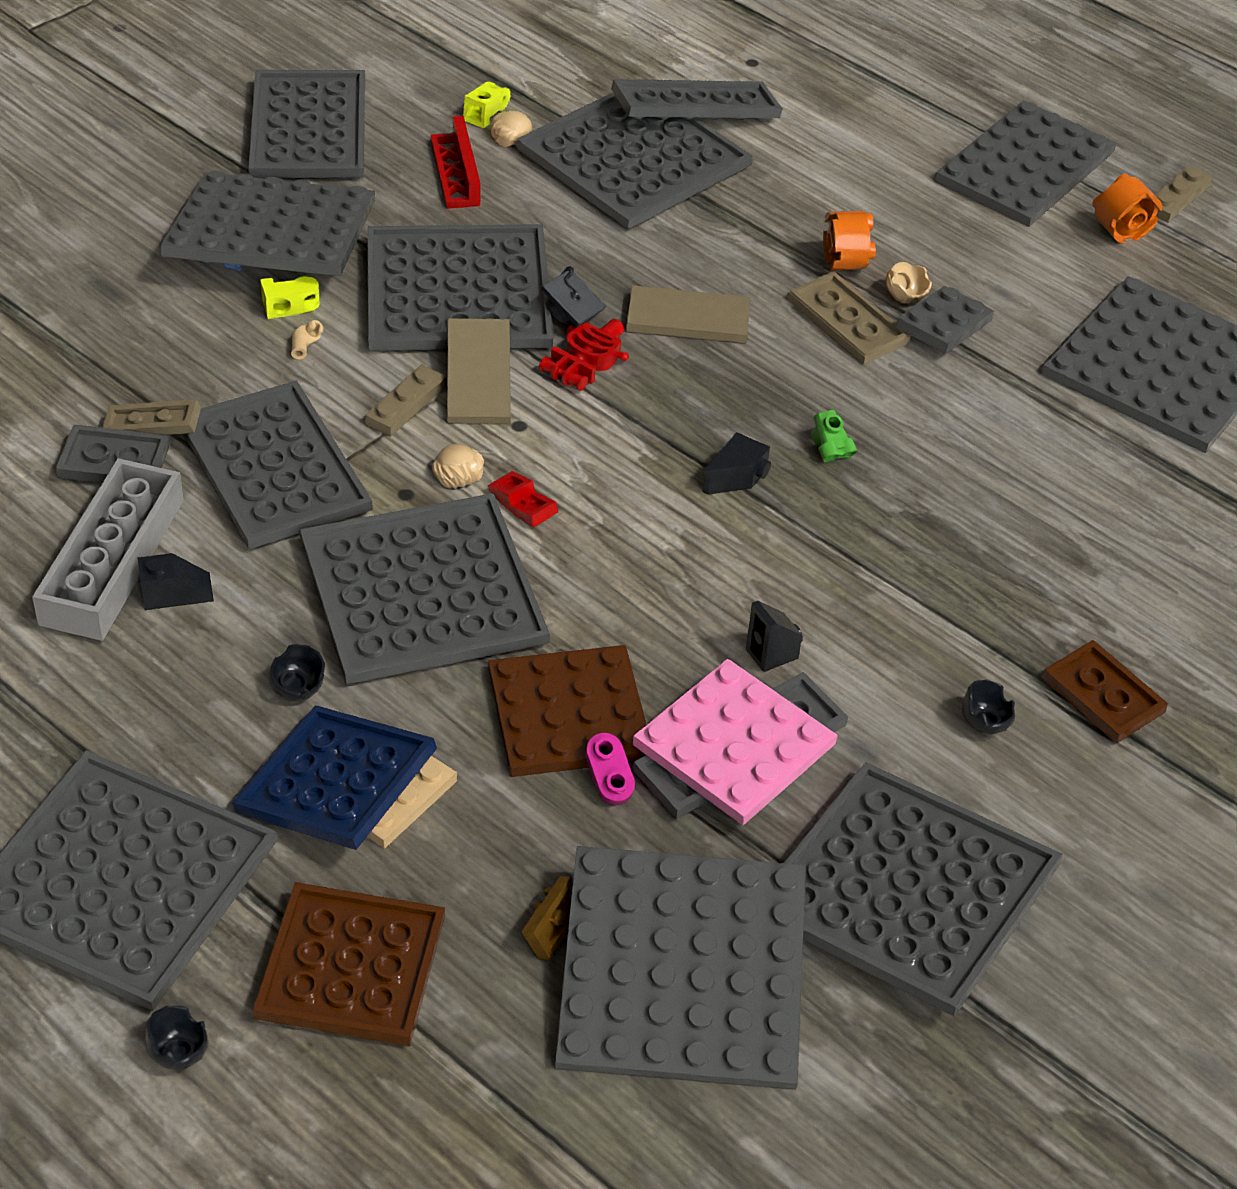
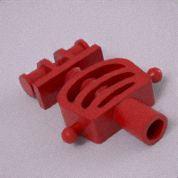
[539,319,629,391]

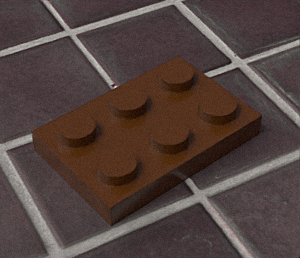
[1042,640,1168,744]

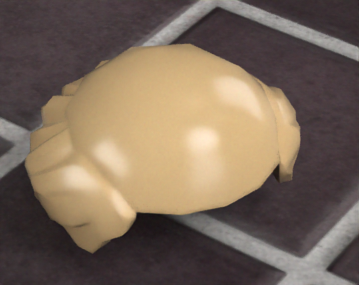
[491,111,533,147]
[886,262,932,304]
[432,444,484,489]

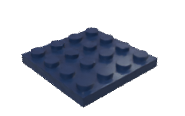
[232,705,437,850]

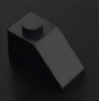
[703,432,771,495]
[137,553,214,610]
[746,600,803,672]

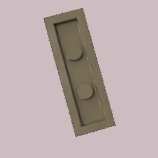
[1155,166,1213,223]
[365,364,447,437]
[103,399,201,435]

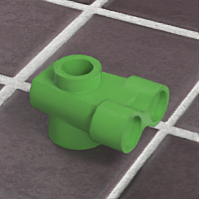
[811,410,858,462]

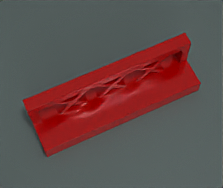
[431,116,481,209]

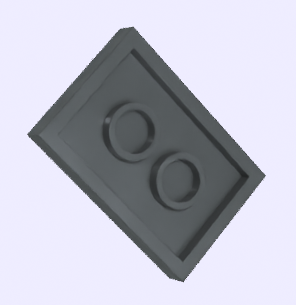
[895,286,994,354]
[56,424,170,483]

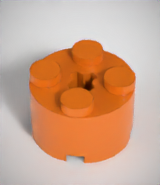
[1092,174,1163,243]
[823,210,876,271]

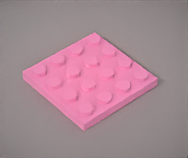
[633,659,837,825]

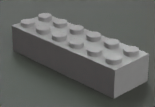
[32,458,184,641]

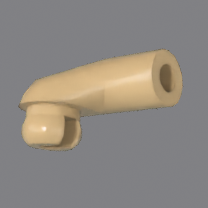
[291,320,323,359]

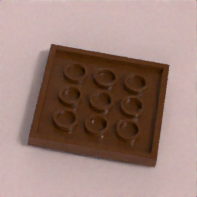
[488,645,647,777]
[253,882,445,1046]

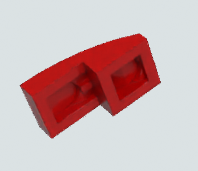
[488,471,558,527]

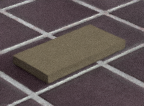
[787,271,911,365]
[626,285,751,343]
[447,318,511,424]

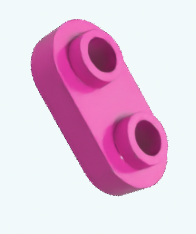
[585,733,635,805]

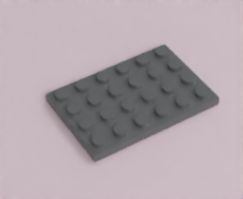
[249,70,365,179]
[935,100,1117,227]
[183,380,373,549]

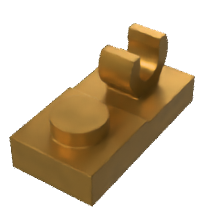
[522,876,573,960]

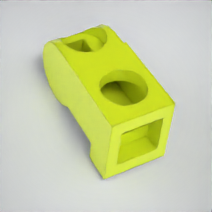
[463,81,510,128]
[260,276,320,319]

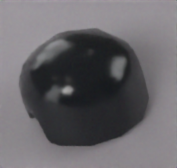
[269,644,325,701]
[962,679,1015,735]
[145,1006,208,1070]

